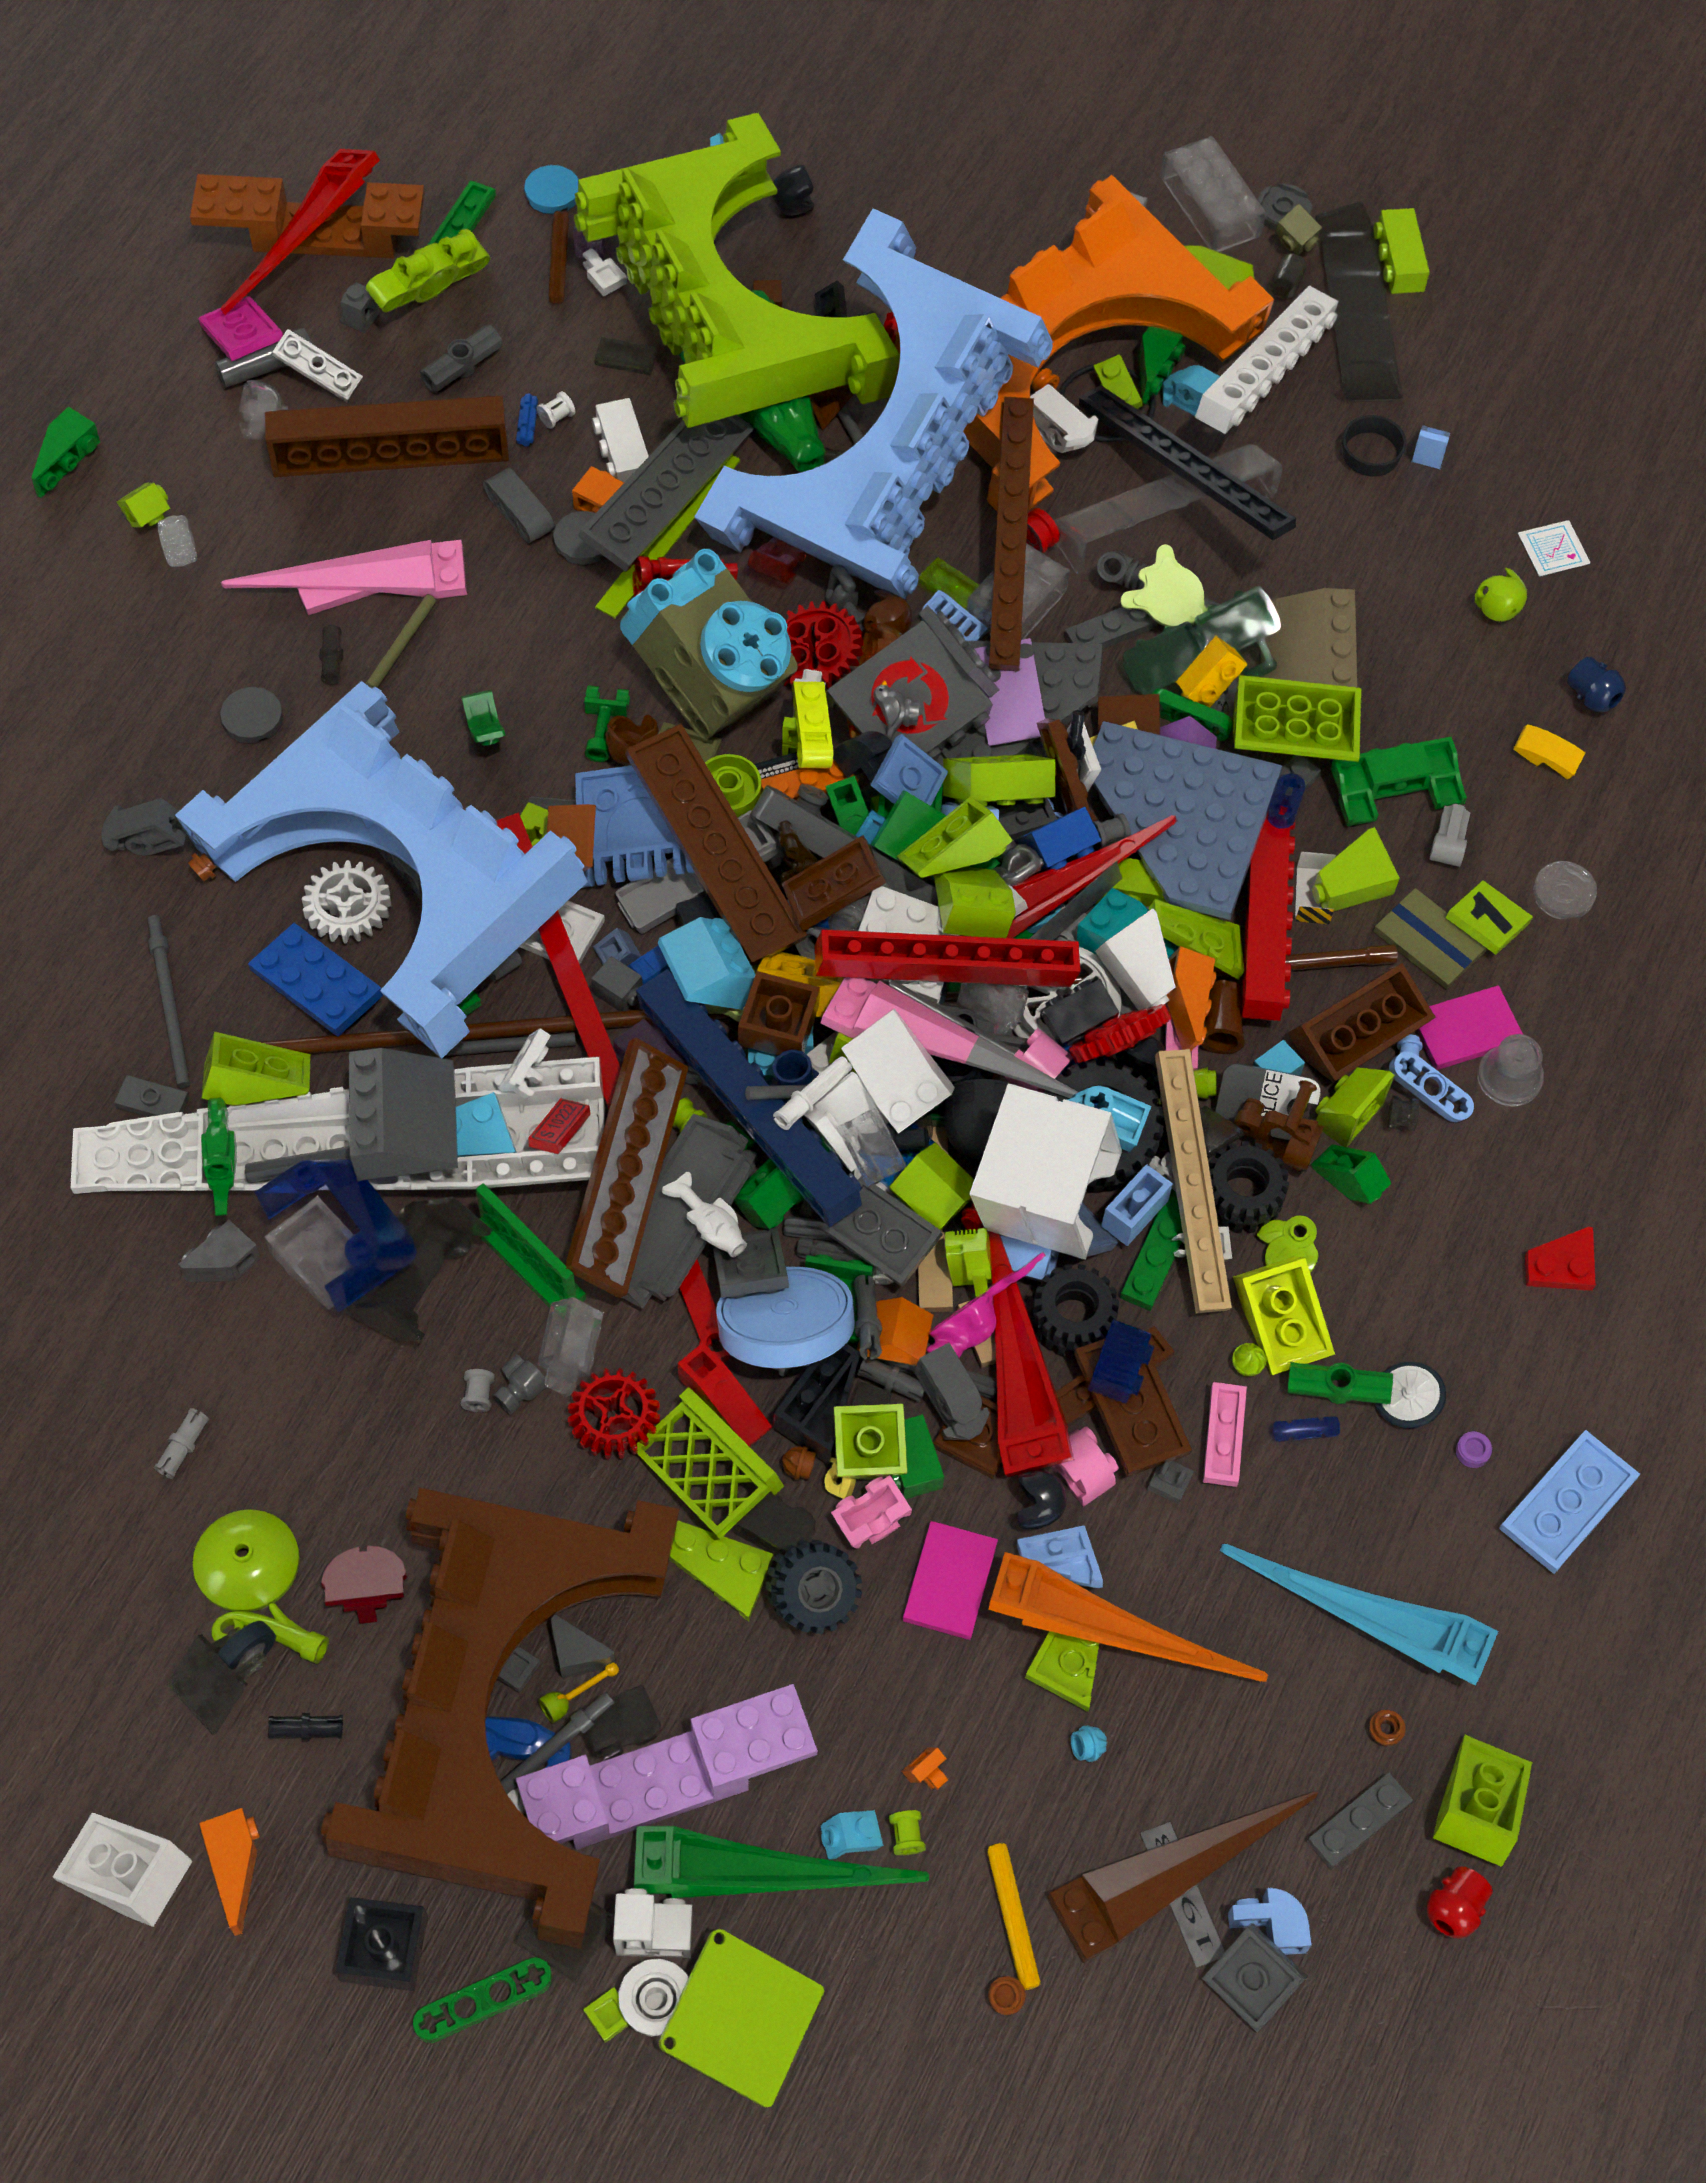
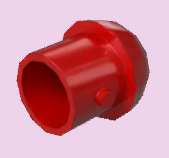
[1427,1867,1493,1939]

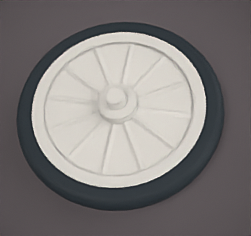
[1375,1361,1446,1428]

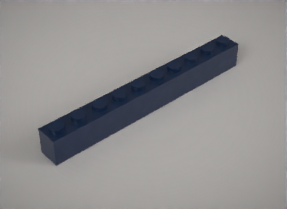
[636,969,862,1227]

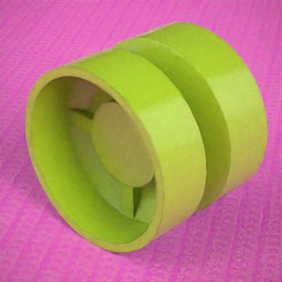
[705,754,761,818]

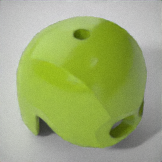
[1475,567,1527,622]

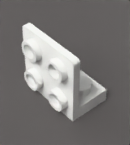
[804,1072,889,1172]

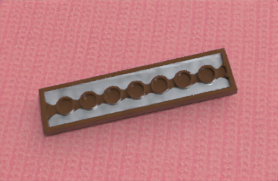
[565,1037,689,1298]

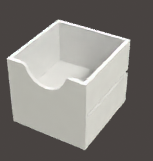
[969,1083,1122,1260]

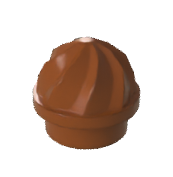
[782,1446,816,1481]

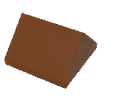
[547,804,596,871]

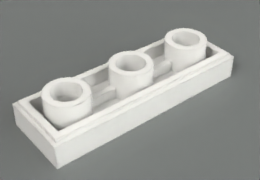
[272,329,363,403]

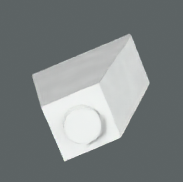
[1095,909,1176,1010]

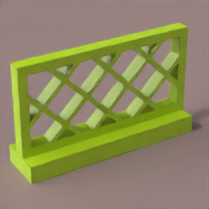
[636,1387,784,1539]

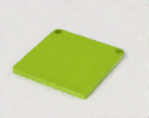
[659,1929,824,2107]

